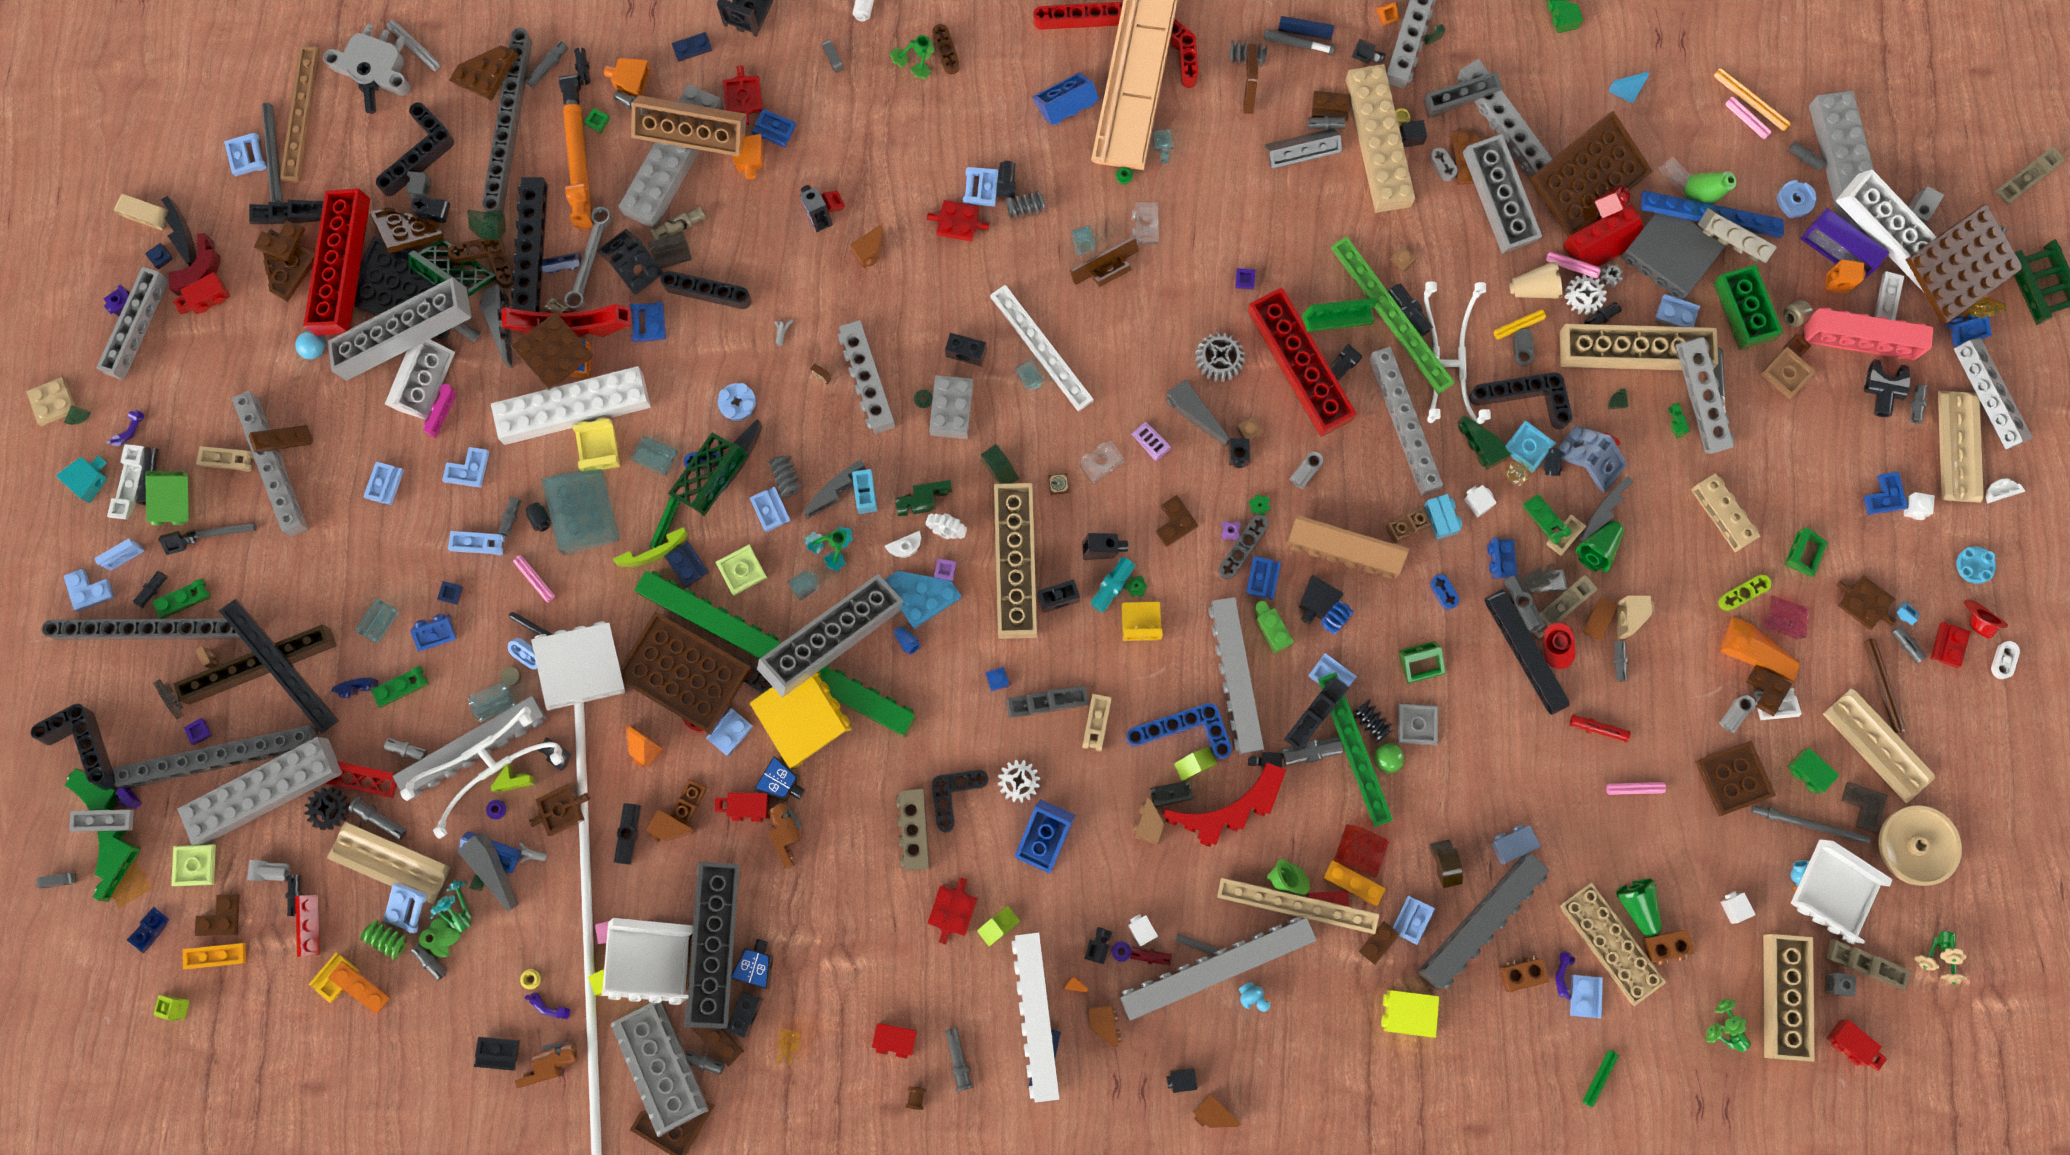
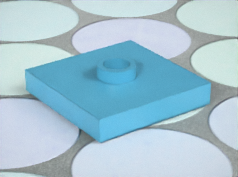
[1505,420,1556,473]

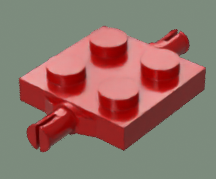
[723,65,763,125]
[927,200,989,242]
[927,877,978,945]

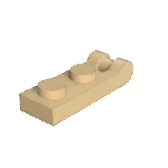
[196,446,254,472]
[1082,694,1111,751]

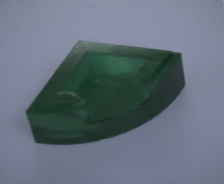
[1423,24,1445,45]
[1608,388,1629,410]
[64,405,91,425]
[469,874,484,891]

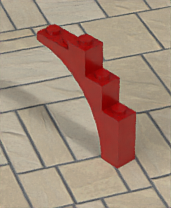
[502,304,631,337]
[1163,763,1286,847]

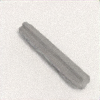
[386,20,441,71]

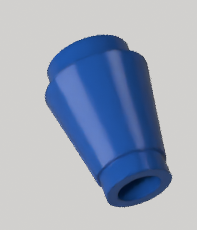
[893,626,921,655]

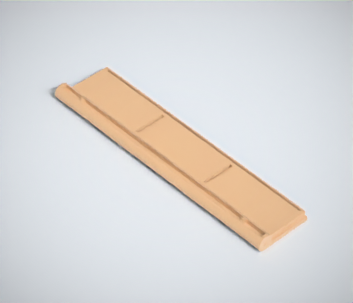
[1091,0,1178,170]

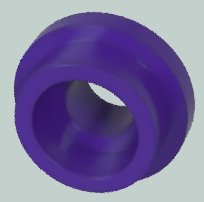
[486,800,507,820]
[1112,941,1132,962]

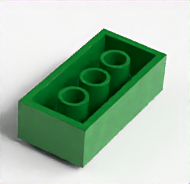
[1713,265,1783,350]

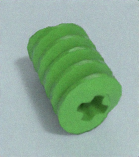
[359,919,406,960]

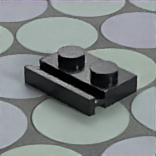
[474,1037,520,1071]

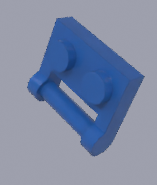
[629,302,666,342]

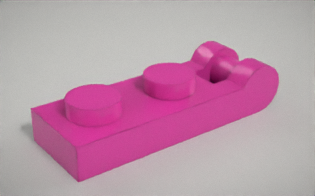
[423,384,456,438]

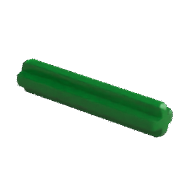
[649,497,680,549]
[1583,1050,1619,1107]

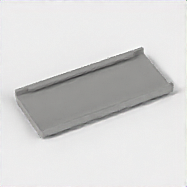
[611,1001,709,1137]

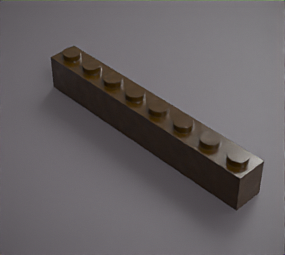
[173,624,337,705]

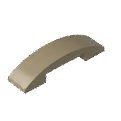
[1995,146,2066,205]
[1532,575,1598,639]

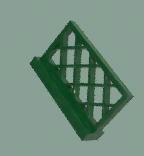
[408,238,496,299]
[668,432,748,517]

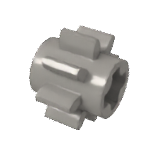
[1600,264,1624,288]

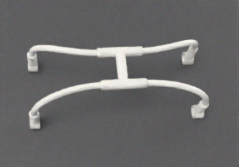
[1424,282,1491,424]
[400,706,564,839]

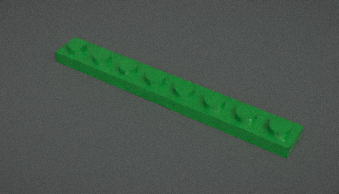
[1317,672,1393,827]

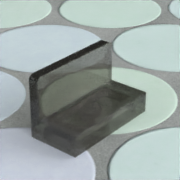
[648,233,692,268]

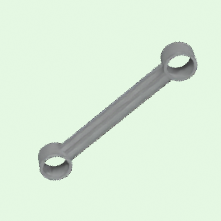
[564,206,612,312]

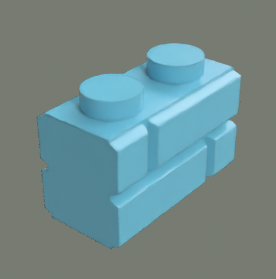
[1424,494,1462,540]

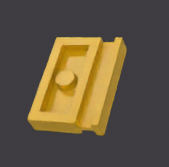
[308,952,359,1003]

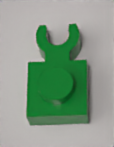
[1668,403,1690,439]

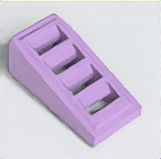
[1131,422,1171,462]

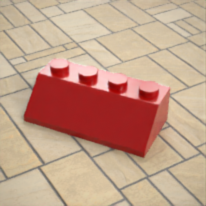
[1563,203,1643,275]

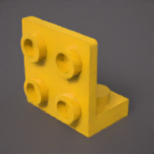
[1122,602,1163,641]

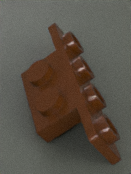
[1070,237,1139,287]

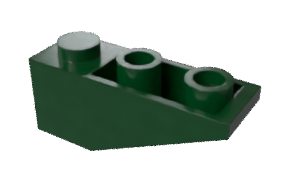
[1458,415,1510,470]

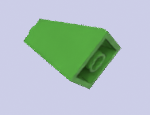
[145,471,189,525]

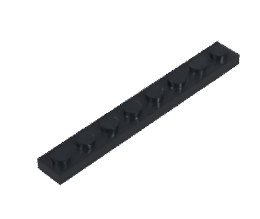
[219,598,339,734]

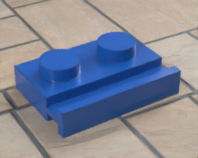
[752,109,797,148]
[1246,556,1281,600]

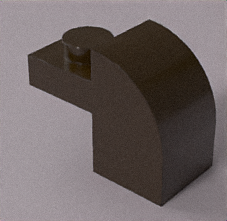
[1430,839,1463,888]

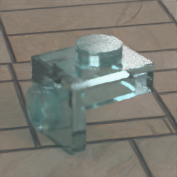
[1014,359,1045,390]

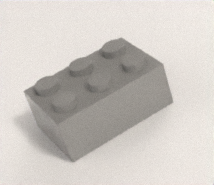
[929,375,974,439]

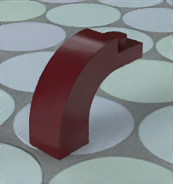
[169,233,220,296]

